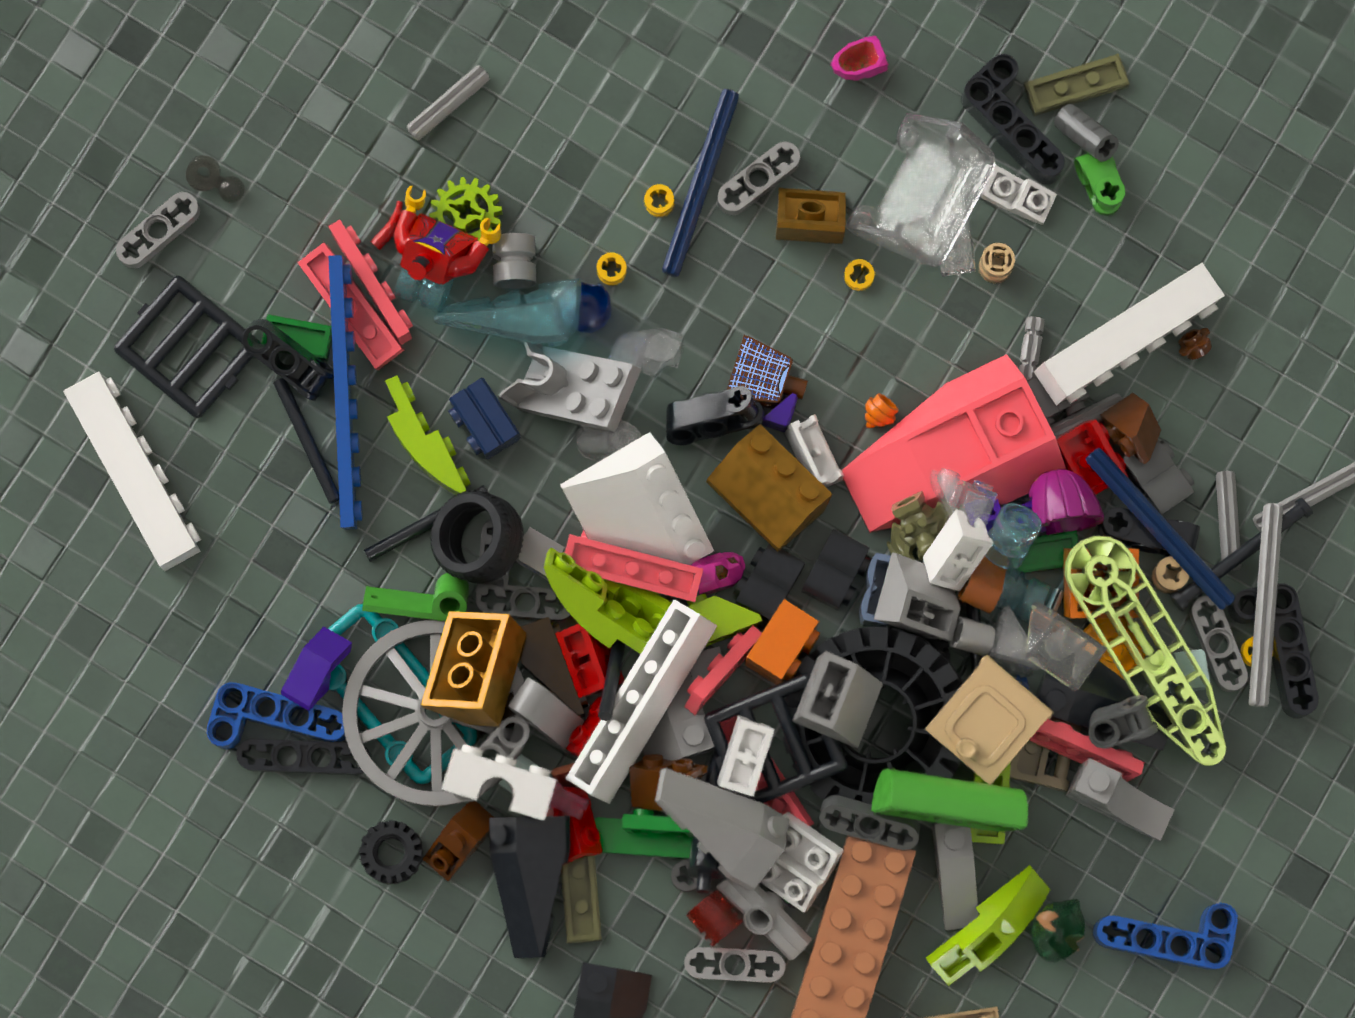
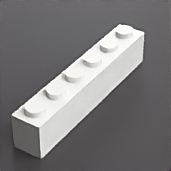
[1034,263,1225,405]
[63,371,201,571]
[566,599,717,804]

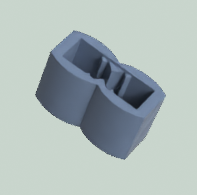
[859,553,891,627]

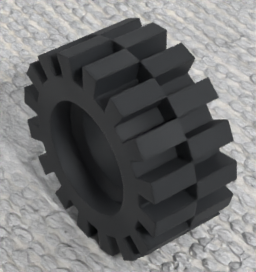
[359,820,423,884]

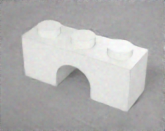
[441,744,556,820]

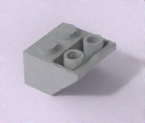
[874,553,960,641]
[793,651,883,748]

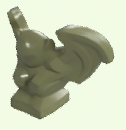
[887,491,968,561]

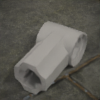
[946,614,995,656]

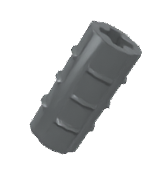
[1054,104,1119,162]

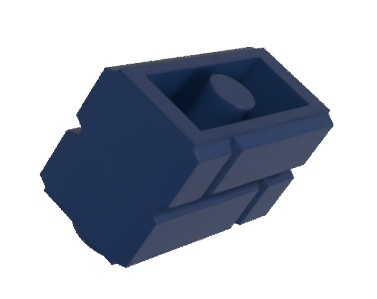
[448,378,521,460]

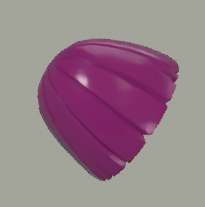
[1029,469,1104,535]

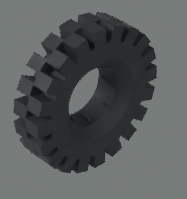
[782,626,966,805]

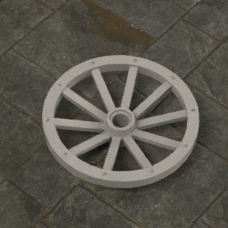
[342,620,529,807]

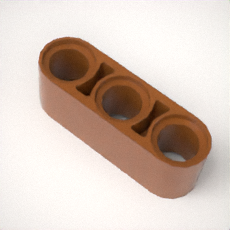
[957,536,1012,614]

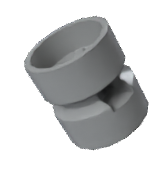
[492,233,536,289]

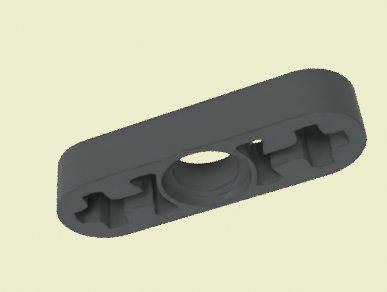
[820,795,920,850]

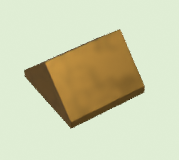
[776,188,846,244]

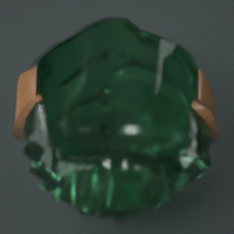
[1031,899,1085,963]

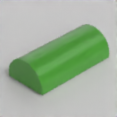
[871,769,1028,833]

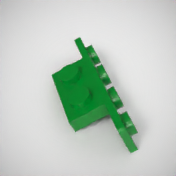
[595,809,693,859]

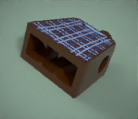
[727,335,808,409]

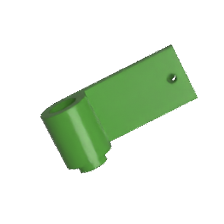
[362,573,469,621]

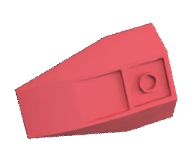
[842,354,1066,533]

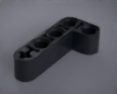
[961,54,1065,185]
[1228,583,1319,718]

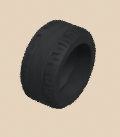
[430,490,524,584]

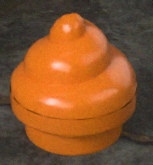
[865,393,899,428]

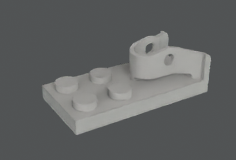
[499,335,641,432]

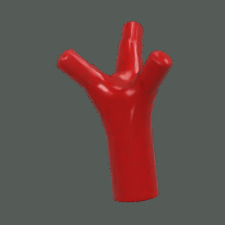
[370,201,403,250]

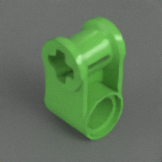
[1074,153,1125,215]

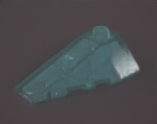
[434,278,582,346]

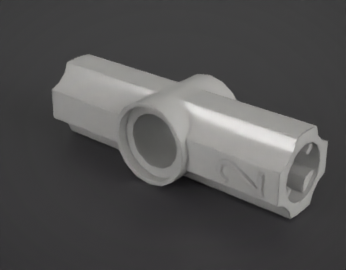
[716,876,812,961]

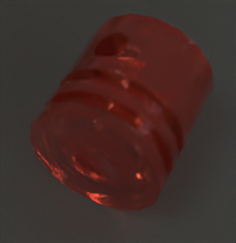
[686,889,744,947]

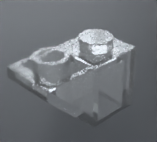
[930,468,998,527]

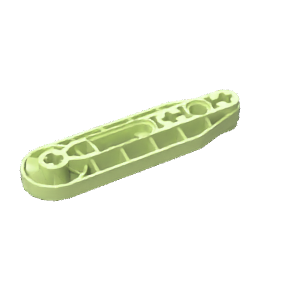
[1065,536,1226,766]

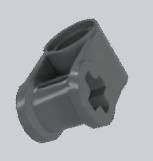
[1088,695,1159,749]

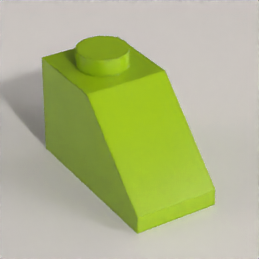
[687,594,762,648]

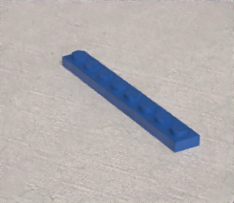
[328,255,363,530]

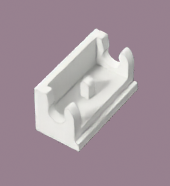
[784,414,844,487]
[923,509,993,591]
[717,715,775,796]

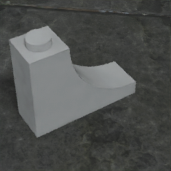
[1065,758,1175,842]

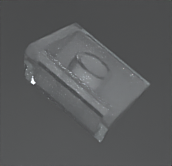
[1024,601,1107,691]
[987,605,1043,677]

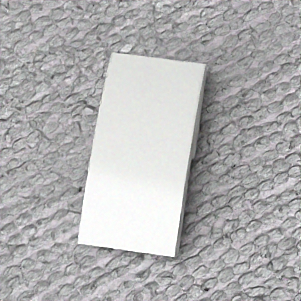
[978,165,1057,224]

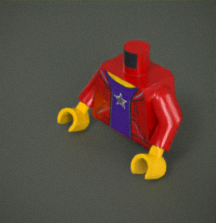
[394,185,501,284]

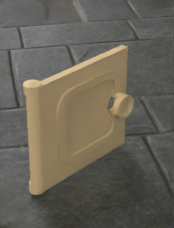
[925,655,1053,785]

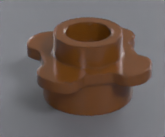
[1178,328,1212,360]

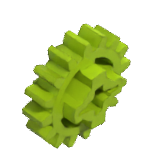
[429,177,503,241]

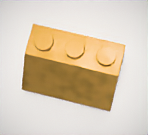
[706,424,832,552]
[421,611,527,727]

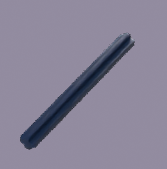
[662,89,739,277]
[1086,448,1235,610]

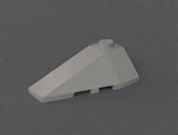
[639,653,715,761]
[655,768,789,890]

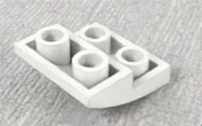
[760,812,844,913]

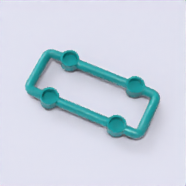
[328,604,478,784]

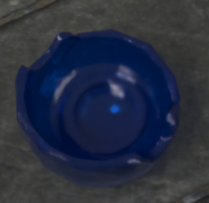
[561,282,612,333]

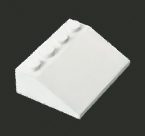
[560,432,714,565]

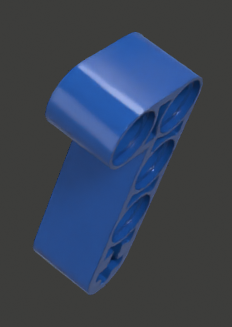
[206,682,346,749]
[1093,903,1238,970]

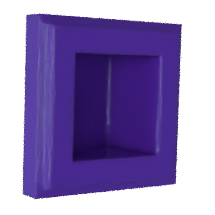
[762,393,798,432]

